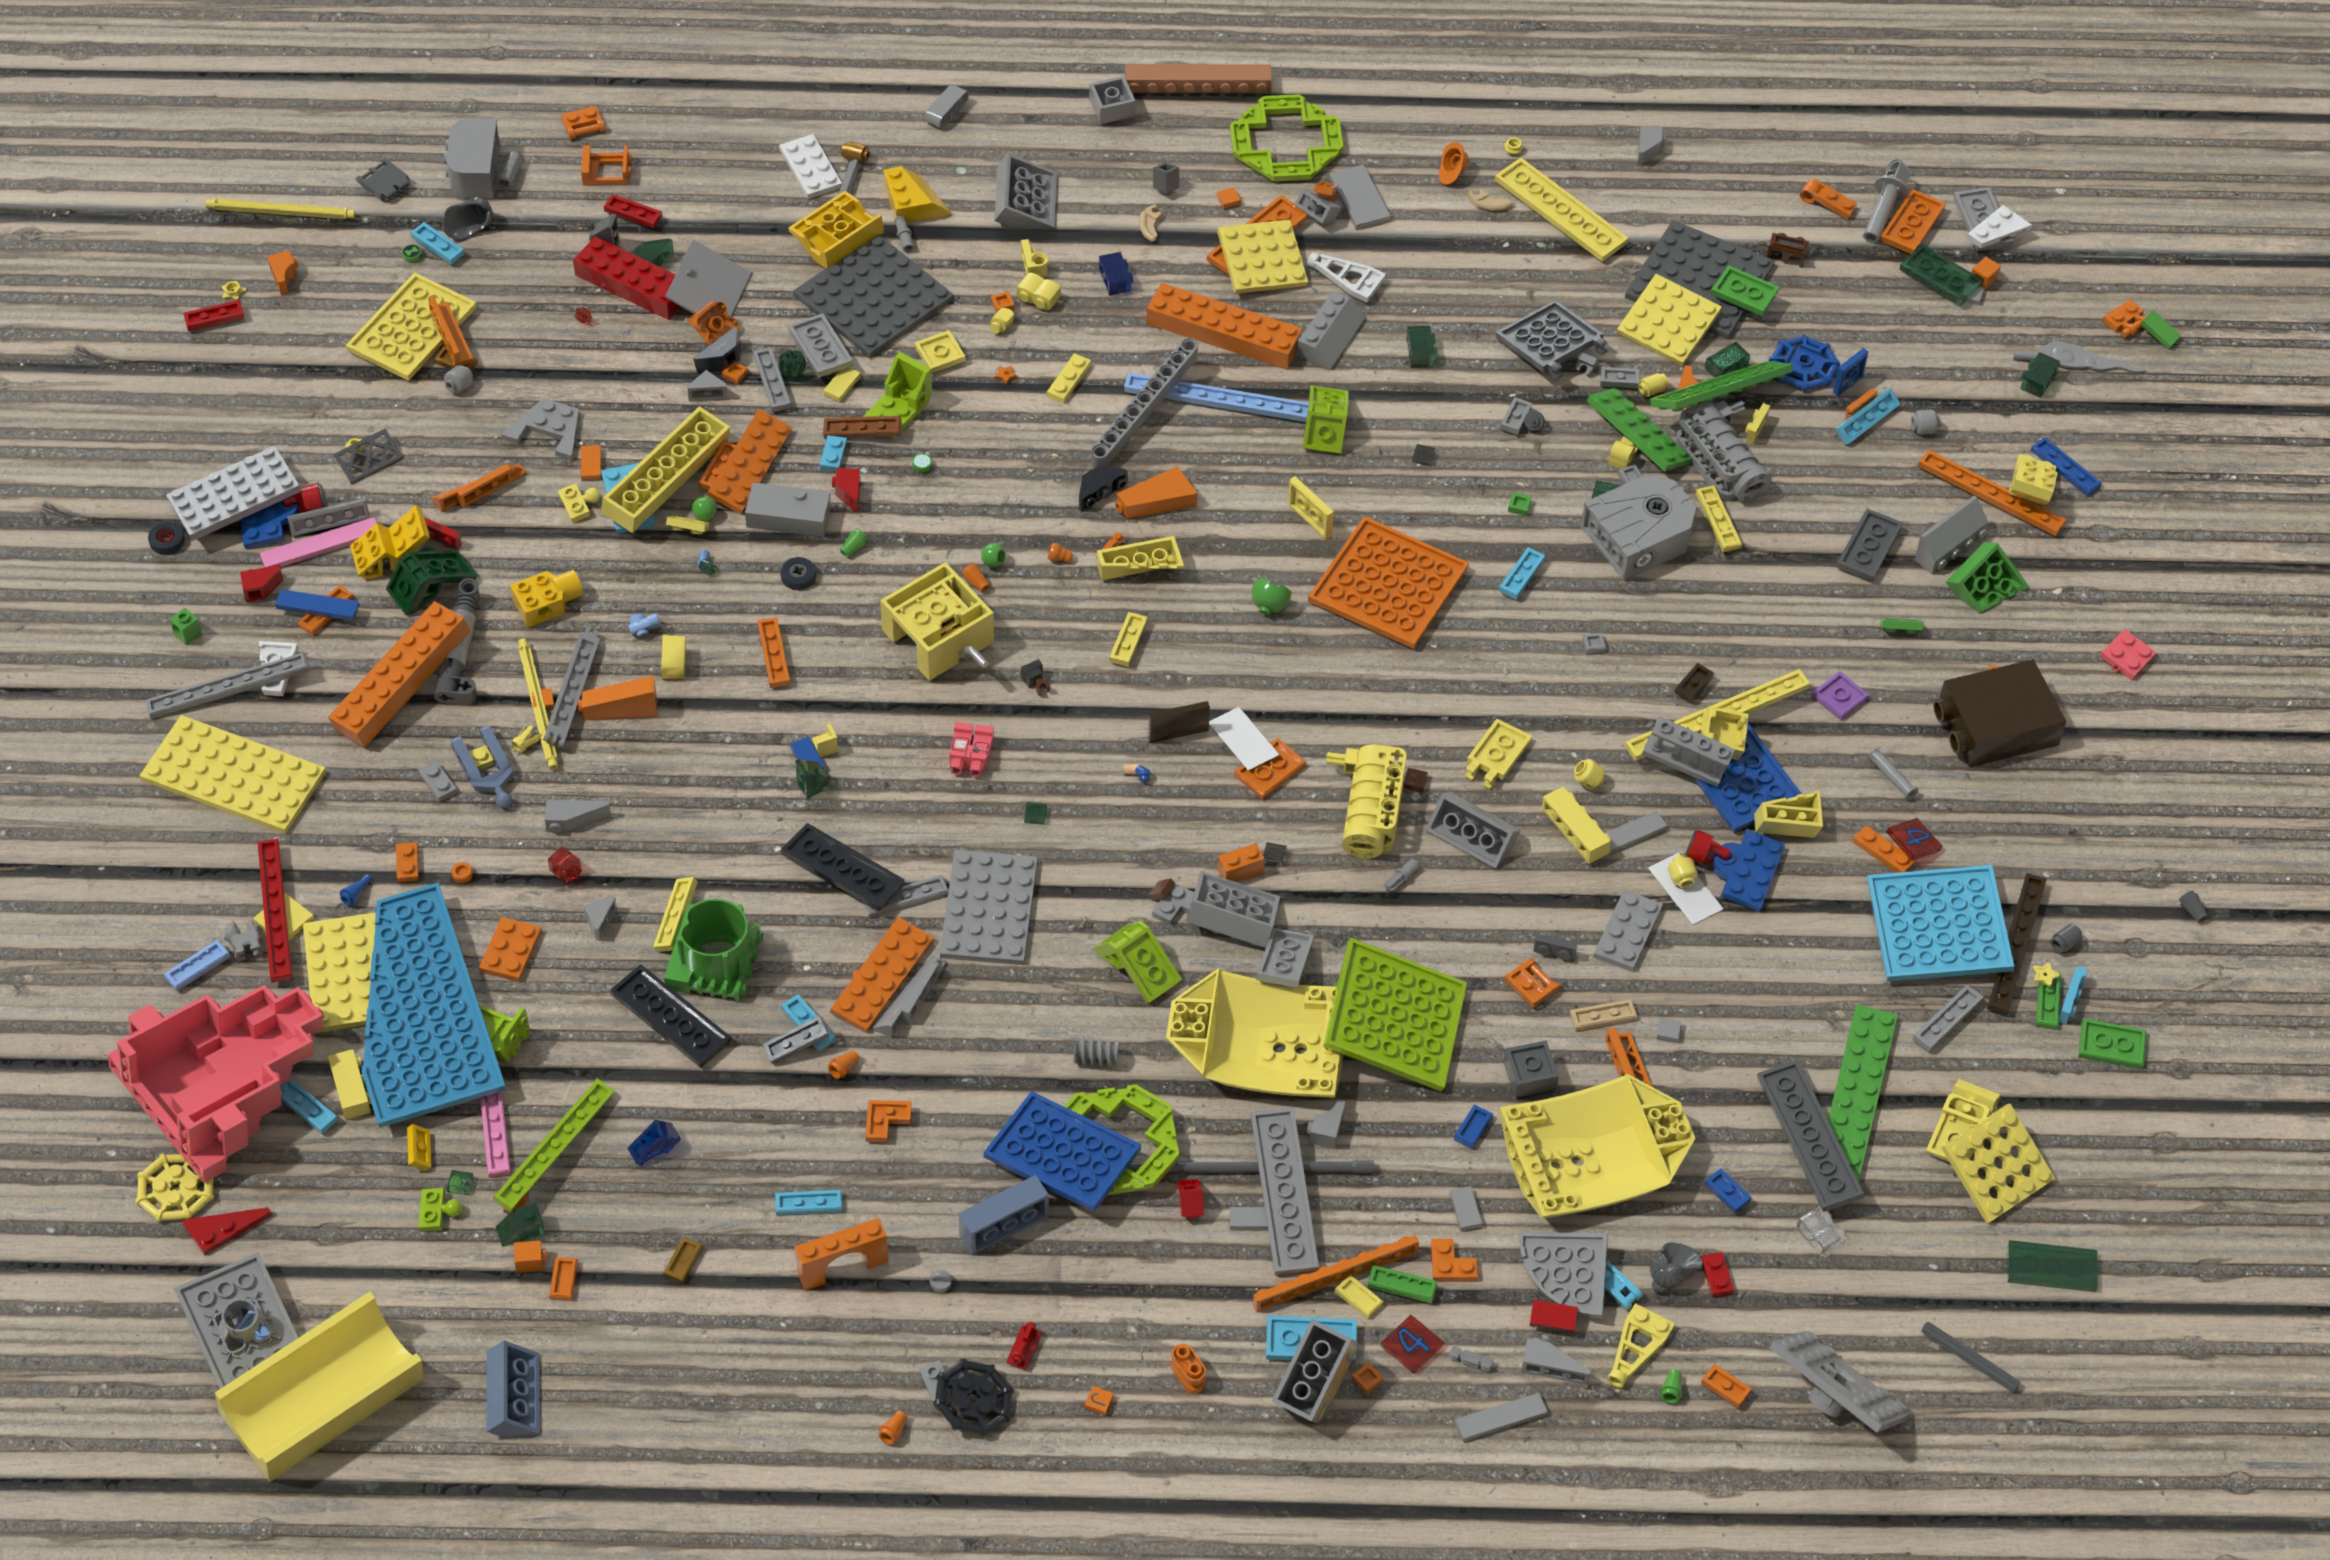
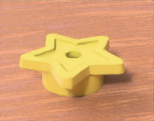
[222,281,246,300]
[2033,963,2059,987]

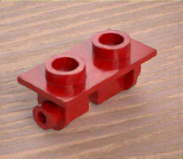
[1006,1321,1043,1370]

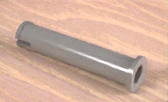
[1868,748,1919,800]

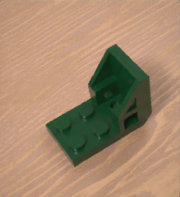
[386,550,477,615]

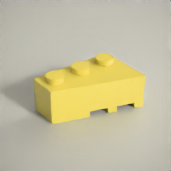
[1754,790,1823,838]

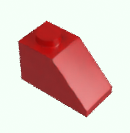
[832,468,861,512]
[1177,1179,1204,1219]

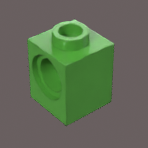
[169,608,202,645]

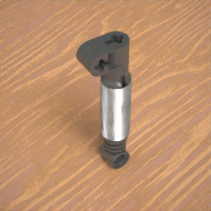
[434,579,480,706]

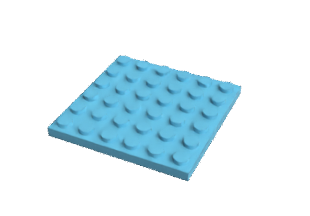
[1867,865,2014,982]

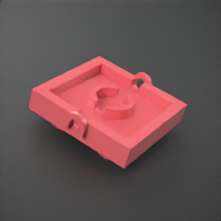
[2100,629,2157,680]

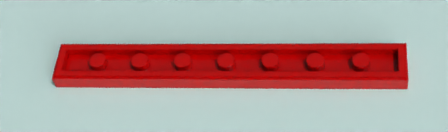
[257,839,293,983]

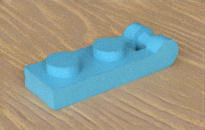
[2059,966,2087,1025]
[1605,1260,1643,1311]

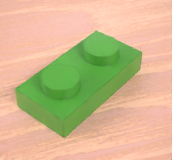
[1880,618,1923,633]

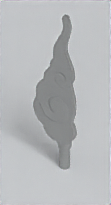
[2013,341,2145,373]

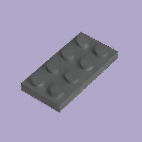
[1836,508,1903,582]

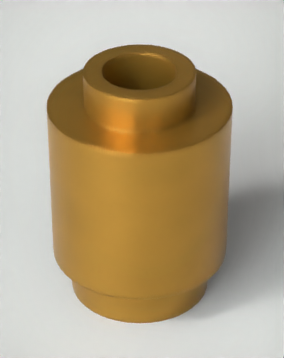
[841,141,870,163]

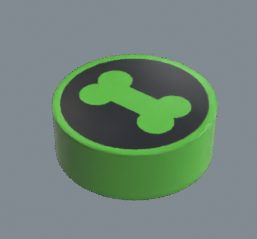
[402,244,422,263]

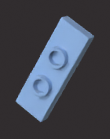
[164,940,230,991]

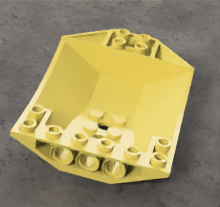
[1166,968,1344,1098]
[1499,1073,1695,1219]

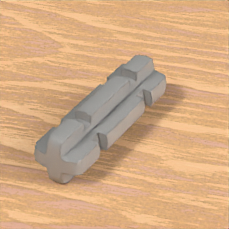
[1449,1346,1493,1372]

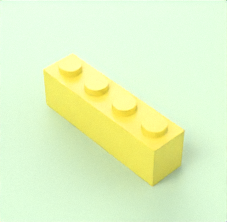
[1542,786,1611,864]

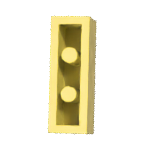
[328,1049,372,1120]

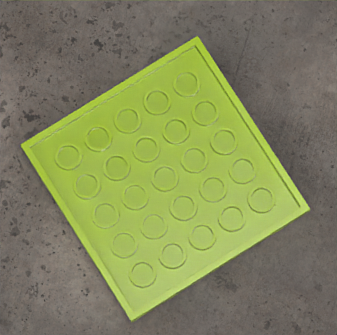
[1323,938,1467,1091]

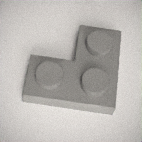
[1152,883,1194,925]

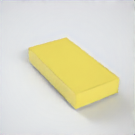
[823,368,861,402]
[1335,1275,1383,1319]

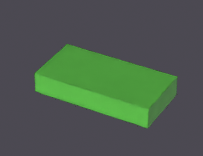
[2140,310,2181,349]

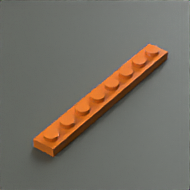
[1918,449,2066,536]
[1253,1235,1419,1312]

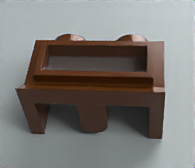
[1767,233,1809,268]

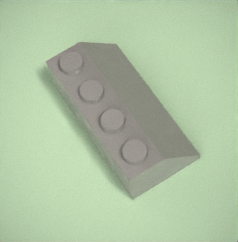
[1297,291,1366,370]
[1915,496,1988,574]
[1425,792,1521,868]

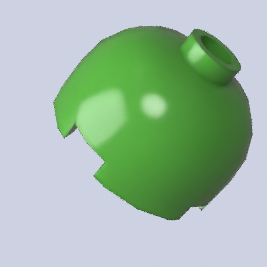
[1251,579,1292,615]

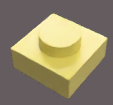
[469,745,495,770]

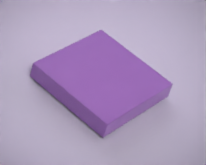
[1811,671,1869,720]

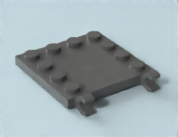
[1496,300,1608,380]

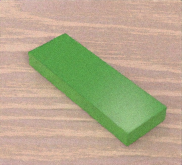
[2036,973,2061,1030]

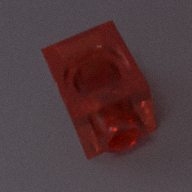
[548,846,582,884]

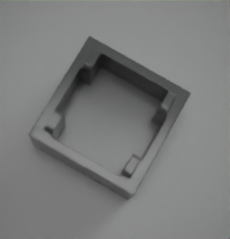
[1503,1040,1559,1098]

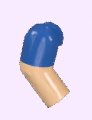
[1124,764,1151,782]

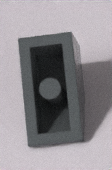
[589,214,620,246]

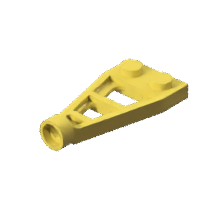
[1607,1303,1675,1388]

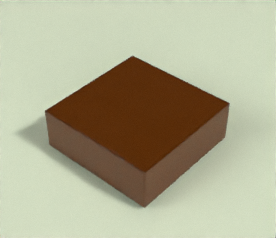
[1403,768,1428,792]
[1148,878,1175,901]

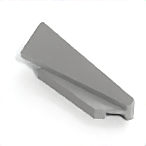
[871,956,946,1038]

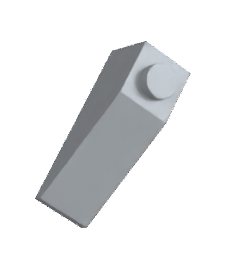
[545,800,611,833]
[1521,1338,1591,1385]

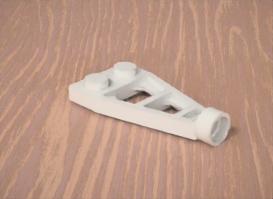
[1307,252,1386,303]

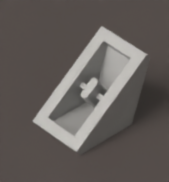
[687,370,727,401]
[584,895,617,941]

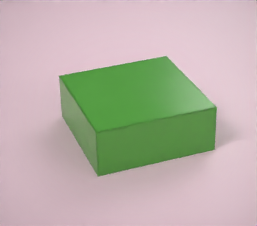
[1508,492,1532,516]

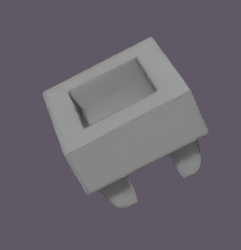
[1576,352,1599,376]

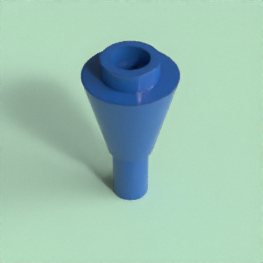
[339,874,372,906]

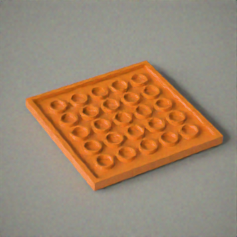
[1308,516,1469,649]

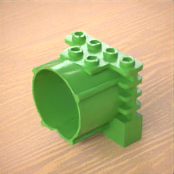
[664,899,764,1002]

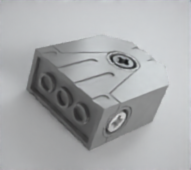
[1581,474,1697,581]

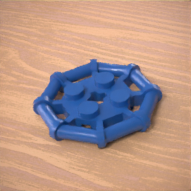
[1768,334,1840,392]

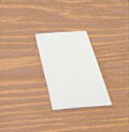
[1209,707,1279,770]
[1648,852,1723,924]

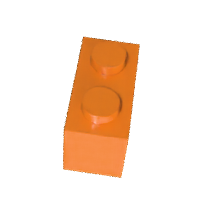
[1217,843,1265,882]

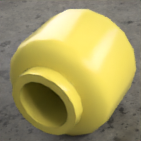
[1574,759,1605,790]
[1668,855,1698,888]

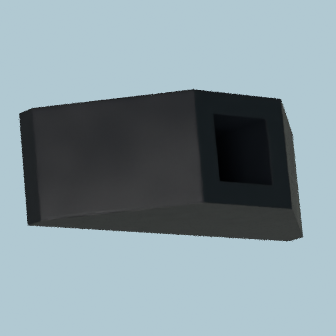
[693,327,741,374]
[1079,466,1128,511]

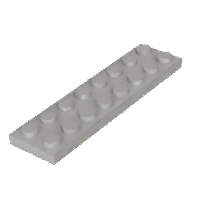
[1250,1107,1319,1275]

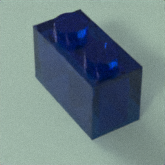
[1099,252,1134,296]

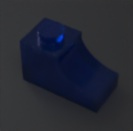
[627,1120,681,1165]

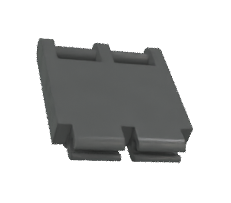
[356,158,410,201]

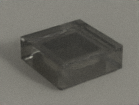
[1412,444,1436,467]
[1263,842,1287,866]

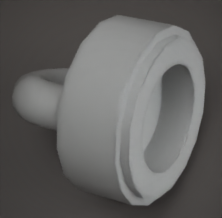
[930,1270,952,1293]

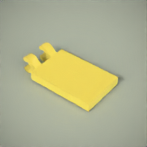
[1465,719,1532,789]

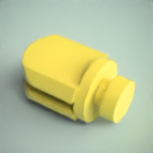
[990,308,1014,334]

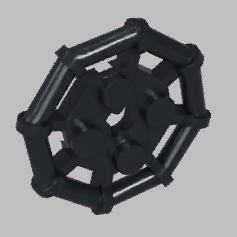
[933,1358,1014,1437]

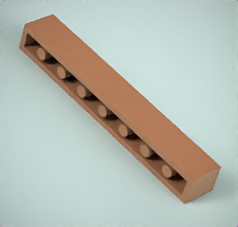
[1125,64,1272,93]

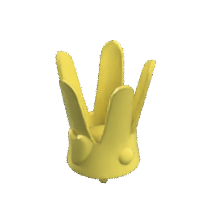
[511,724,541,753]

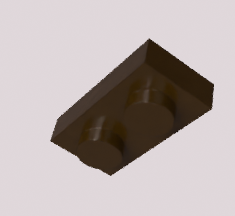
[1675,663,1714,703]

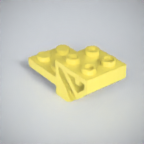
[2008,454,2058,506]
[1926,1079,2000,1162]

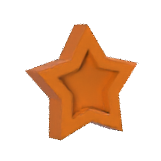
[995,365,1017,385]

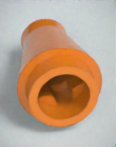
[962,563,990,593]
[828,1050,860,1079]
[878,1411,908,1445]

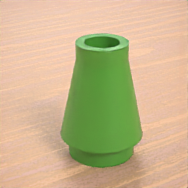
[840,529,868,558]
[1660,1369,1682,1404]

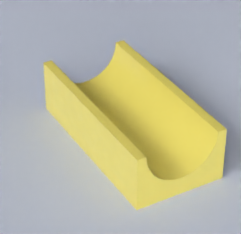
[215,1292,424,1482]

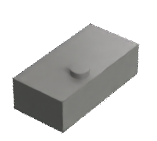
[745,482,831,537]

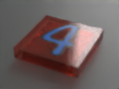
[1886,818,1943,861]
[1381,1315,1444,1374]

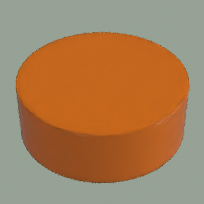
[451,862,473,884]

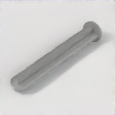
[838,159,860,195]

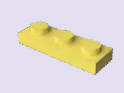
[1047,353,1091,404]
[1109,612,1148,667]

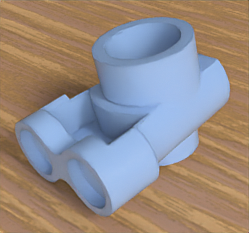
[628,613,662,637]

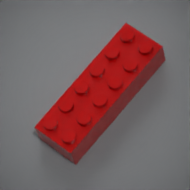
[573,236,681,320]

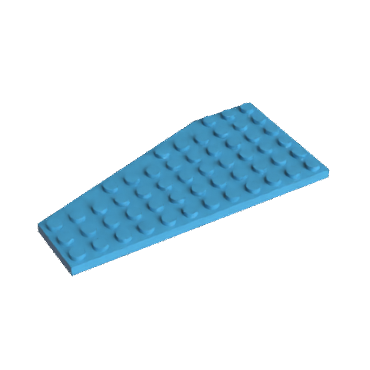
[362,882,506,1128]

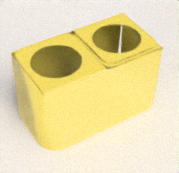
[661,634,686,679]

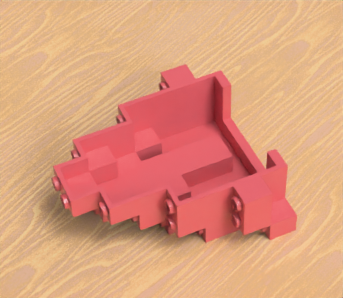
[108,985,324,1183]

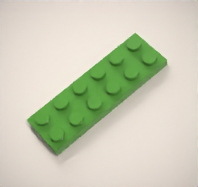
[1587,388,1692,472]

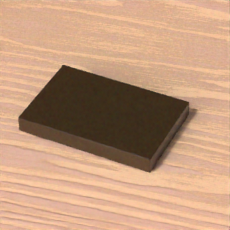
[1148,701,1210,743]

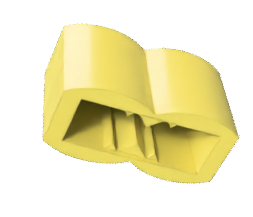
[1017,273,1061,310]

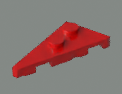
[182,1207,272,1256]

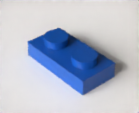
[1704,1168,1752,1213]

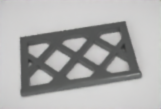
[334,429,403,484]

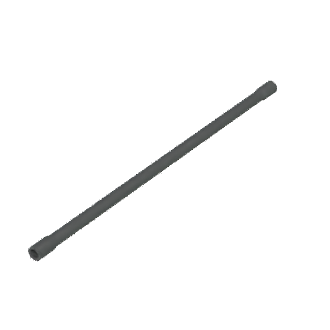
[1128,1160,1374,1173]

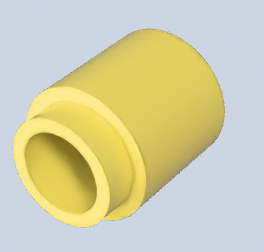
[1638,373,1668,397]

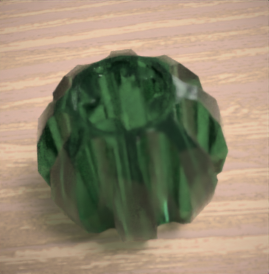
[778,349,807,378]

